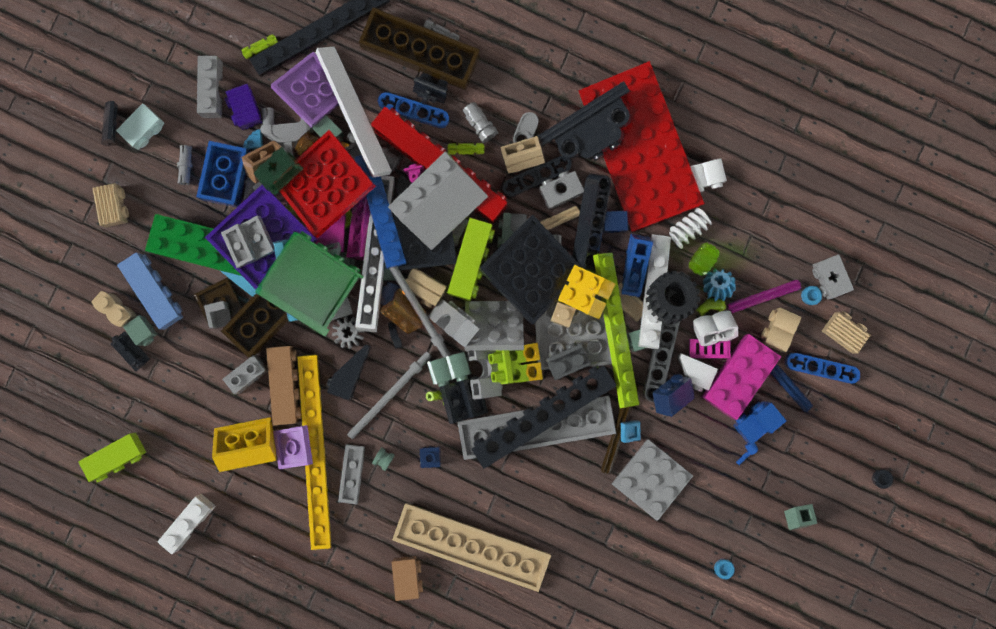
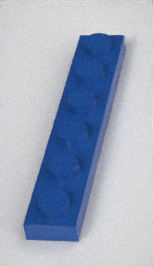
[355,155,406,269]

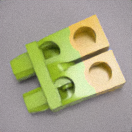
[488,343,543,384]

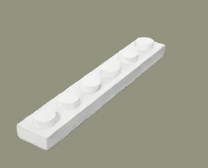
[639,234,671,349]

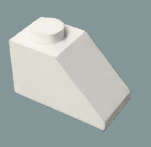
[677,354,718,392]

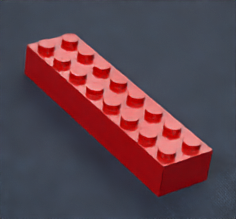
[370,107,507,225]

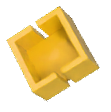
[558,265,616,319]

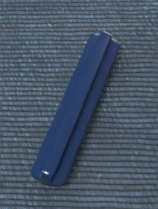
[770,364,813,412]

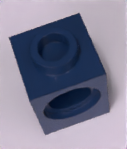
[603,211,628,233]
[420,446,441,468]

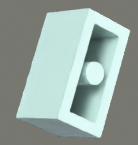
[116,103,165,150]

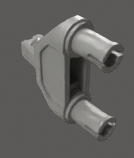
[260,108,314,160]

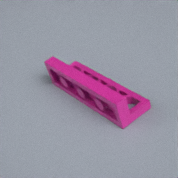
[346,196,370,261]

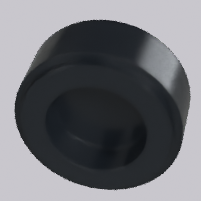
[872,469,893,489]

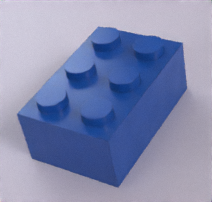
[196,141,250,208]

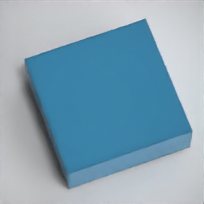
[621,420,641,443]

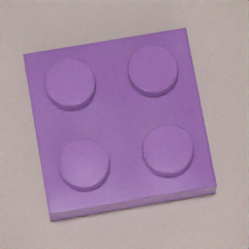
[273,425,313,469]

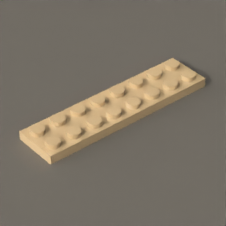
[392,503,551,592]

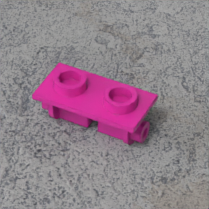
[403,164,425,183]

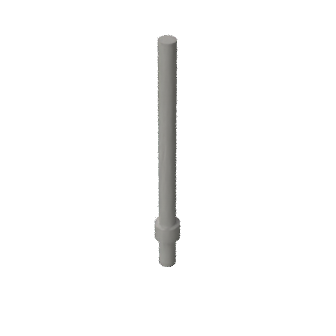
[389,267,450,357]
[347,351,432,439]

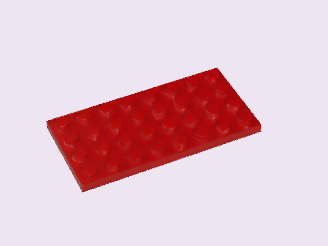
[578,61,704,232]

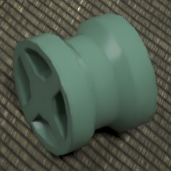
[372,447,395,471]

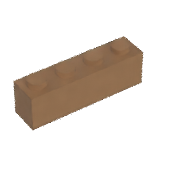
[266,346,302,426]

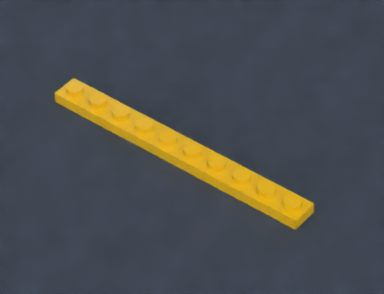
[297,355,332,550]

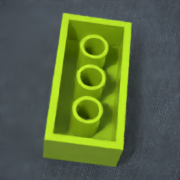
[447,218,495,301]

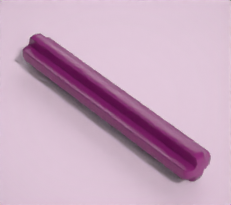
[727,280,801,313]

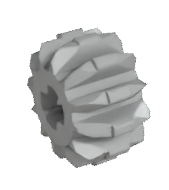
[332,316,365,349]

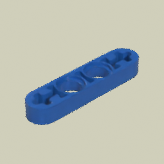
[378,92,449,128]
[785,353,860,384]

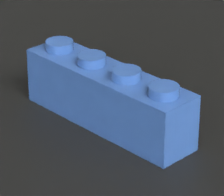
[117,252,183,330]

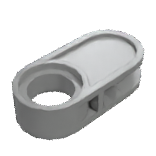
[513,112,538,143]

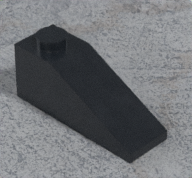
[326,345,371,400]

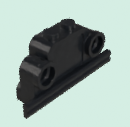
[538,81,631,161]

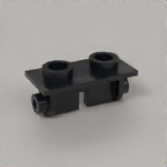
[111,331,150,372]

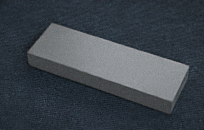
[338,444,365,504]

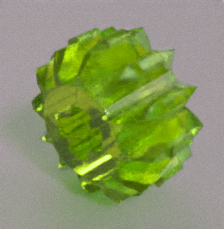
[689,242,720,276]

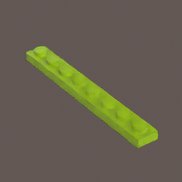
[593,253,639,408]

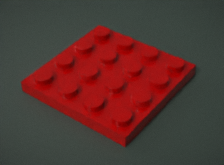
[272,130,376,238]

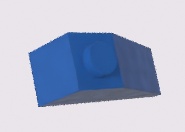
[621,234,653,297]

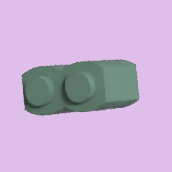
[427,352,471,387]

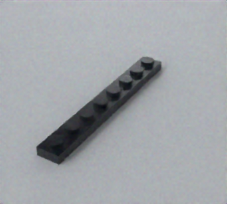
[250,0,390,77]

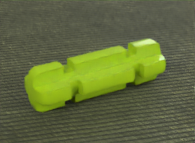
[241,34,278,59]
[447,143,485,155]

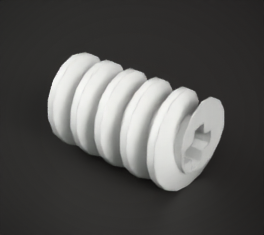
[669,208,712,249]

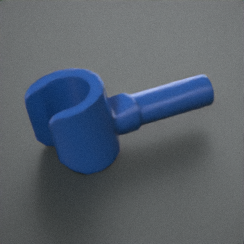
[736,443,758,465]

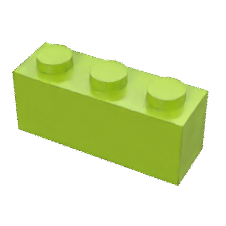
[78,433,147,483]

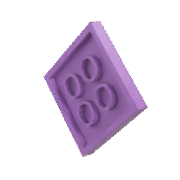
[271,52,339,128]

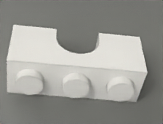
[158,494,216,554]

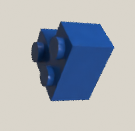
[733,401,786,445]

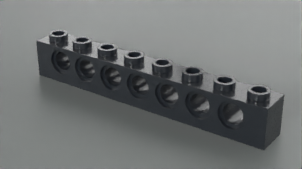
[471,365,616,469]

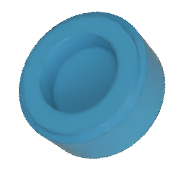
[801,286,822,305]
[714,559,735,579]

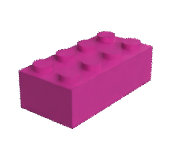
[701,334,781,420]

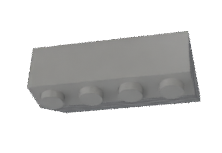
[388,152,488,250]

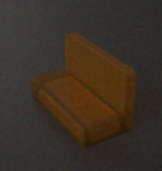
[380,289,426,334]

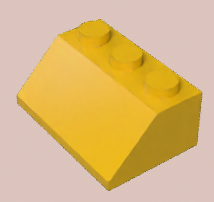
[212,417,276,472]

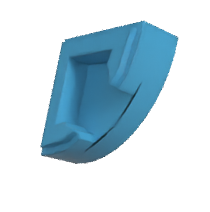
[243,129,263,151]

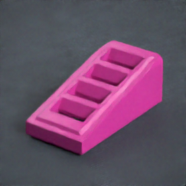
[689,339,730,358]

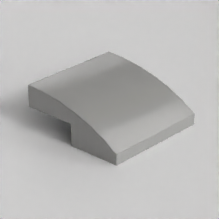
[221,216,275,268]

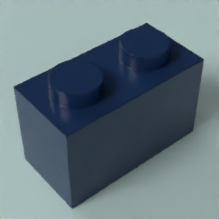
[653,375,695,417]

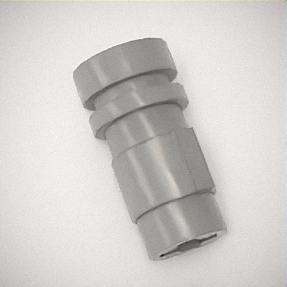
[463,102,498,143]

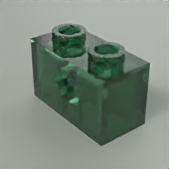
[253,147,303,195]

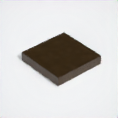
[193,277,244,323]

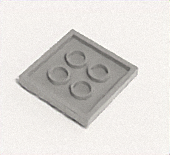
[465,301,524,351]
[611,439,693,521]

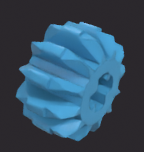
[703,269,736,302]

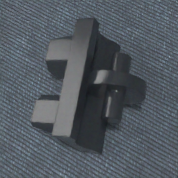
[412,72,448,105]

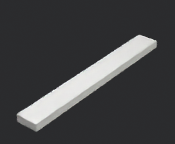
[316,47,392,178]

